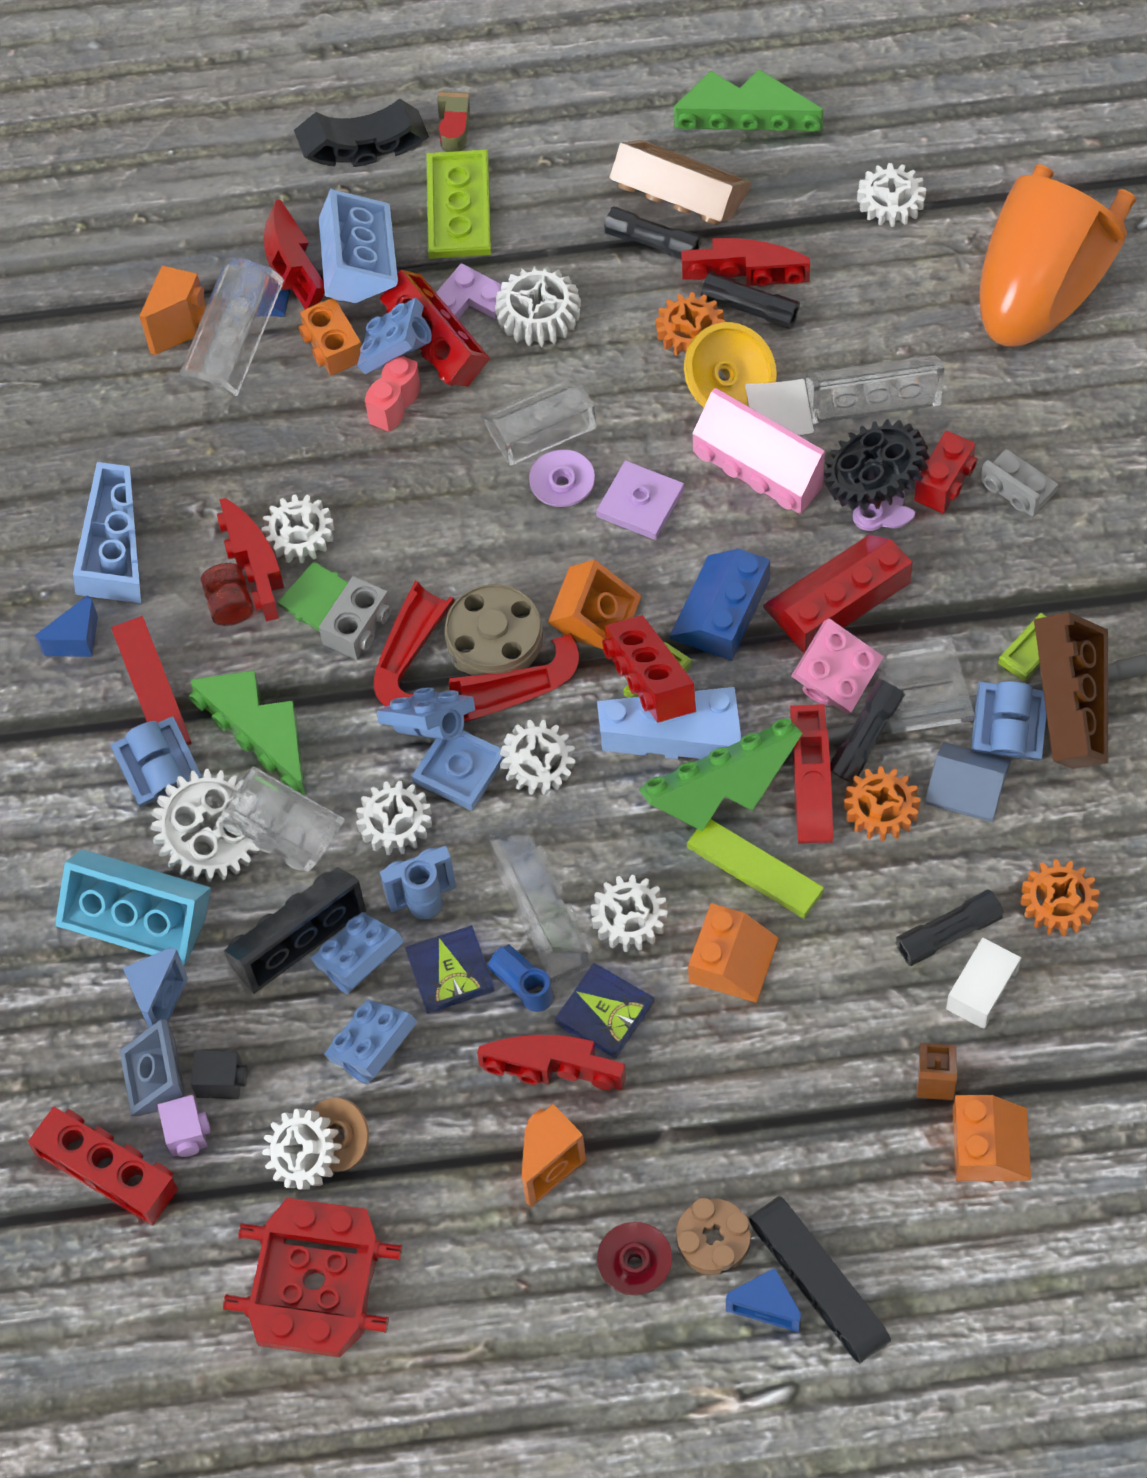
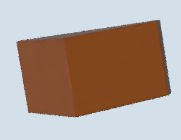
[917,1043,957,1100]

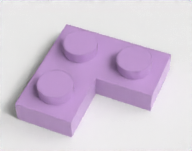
[436,263,502,320]

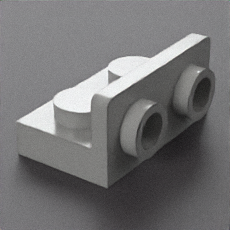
[981,449,1059,517]

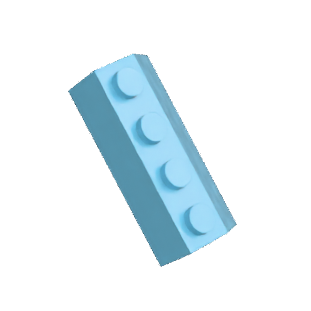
[55,849,211,965]

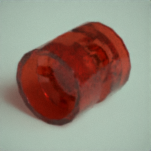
[200,563,254,626]

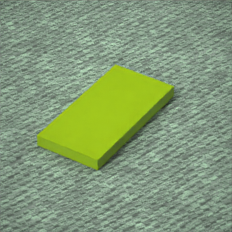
[426,149,491,259]

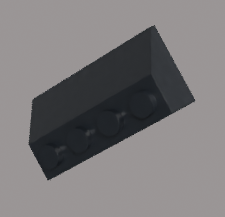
[224,867,367,994]

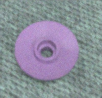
[529,449,595,507]

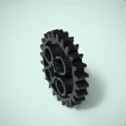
[824,419,930,511]

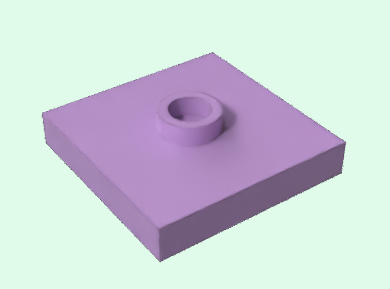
[596,461,684,540]

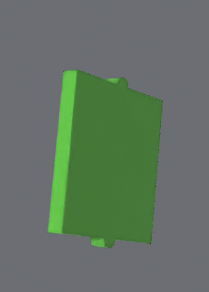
[277,561,348,631]

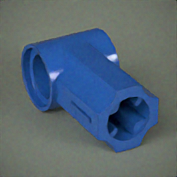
[487,944,554,1012]

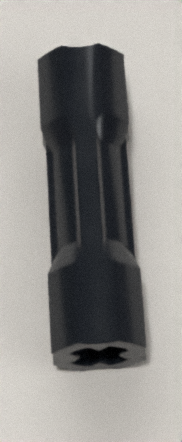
[604,206,701,259]
[701,272,800,329]
[830,678,905,784]
[895,889,1004,966]

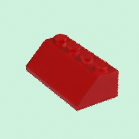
[763,535,913,654]

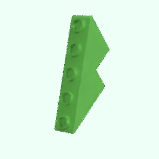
[674,70,823,132]
[189,670,306,797]
[639,718,803,831]

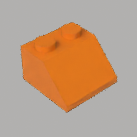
[139,266,209,355]
[548,559,641,649]
[688,903,779,1003]
[952,1095,1031,1181]
[521,1104,586,1208]

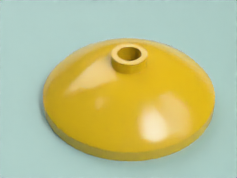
[684,322,777,408]

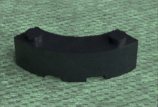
[294,98,429,167]

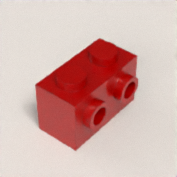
[914,430,978,514]

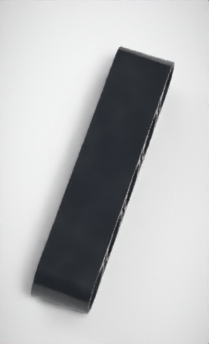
[748,1196,891,1364]

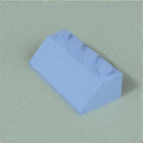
[319,189,398,303]

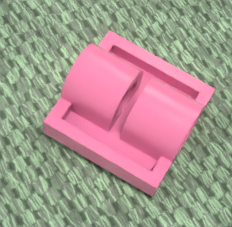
[791,618,884,715]

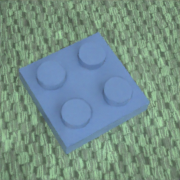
[412,730,506,811]

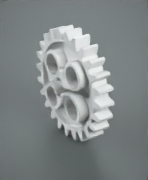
[151,769,266,882]

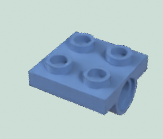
[357,298,432,374]
[971,681,1046,761]
[377,688,475,741]
[110,716,202,808]
[379,846,457,919]
[311,912,404,994]
[324,999,417,1084]

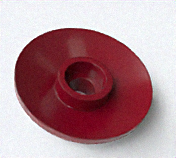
[597,1222,672,1296]

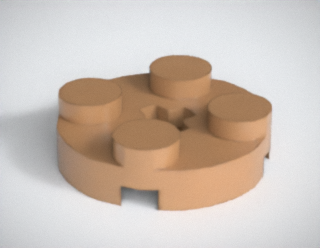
[676,1198,751,1275]

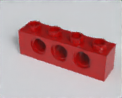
[379,270,490,387]
[602,615,696,723]
[28,1106,178,1226]

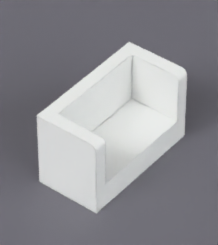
[946,938,1021,1029]

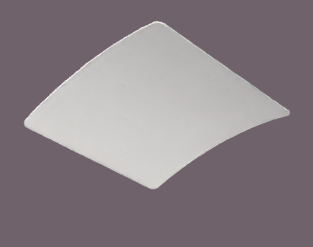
[745,379,814,435]

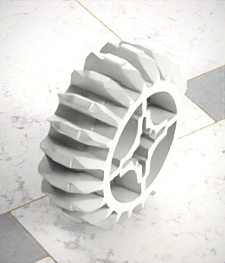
[495,266,581,347]

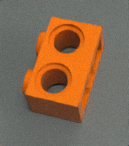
[298,298,362,376]

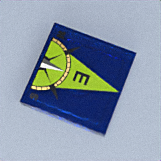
[405,925,495,1014]
[555,963,655,1059]

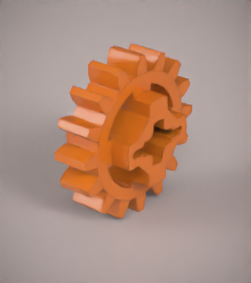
[656,292,725,356]
[844,766,920,842]
[1020,859,1100,936]

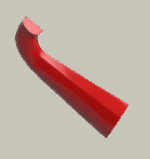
[374,581,455,706]
[449,634,579,723]

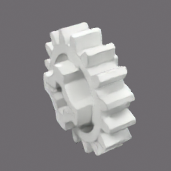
[857,163,926,227]
[262,495,335,563]
[499,720,575,795]
[356,781,432,855]
[591,875,668,952]
[263,1109,342,1190]

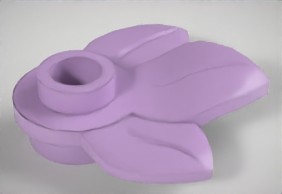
[853,490,916,531]

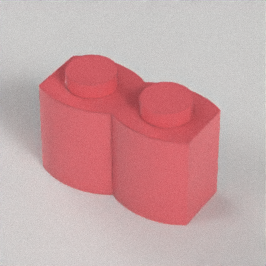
[365,355,421,432]

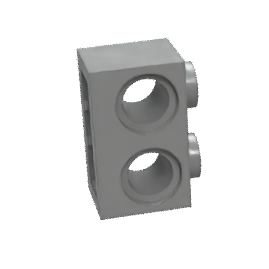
[319,576,392,660]

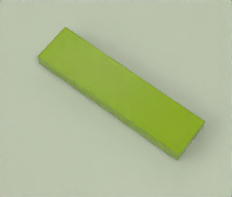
[687,819,824,919]

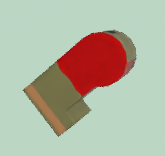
[437,91,470,152]

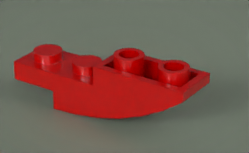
[264,200,325,309]
[681,238,810,287]
[217,498,284,622]
[790,704,833,844]
[477,1035,626,1090]

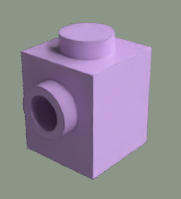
[157,1095,211,1157]

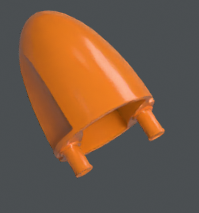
[979,164,1137,347]

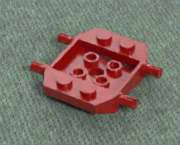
[223,1198,403,1358]

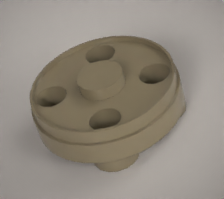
[445,584,543,676]

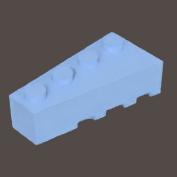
[73,462,141,604]
[597,687,741,760]

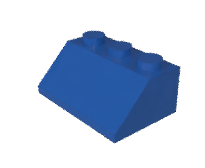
[670,549,770,661]

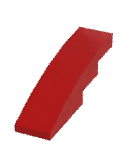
[111,616,192,746]

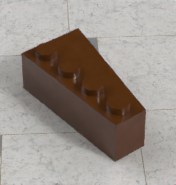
[1034,612,1108,769]

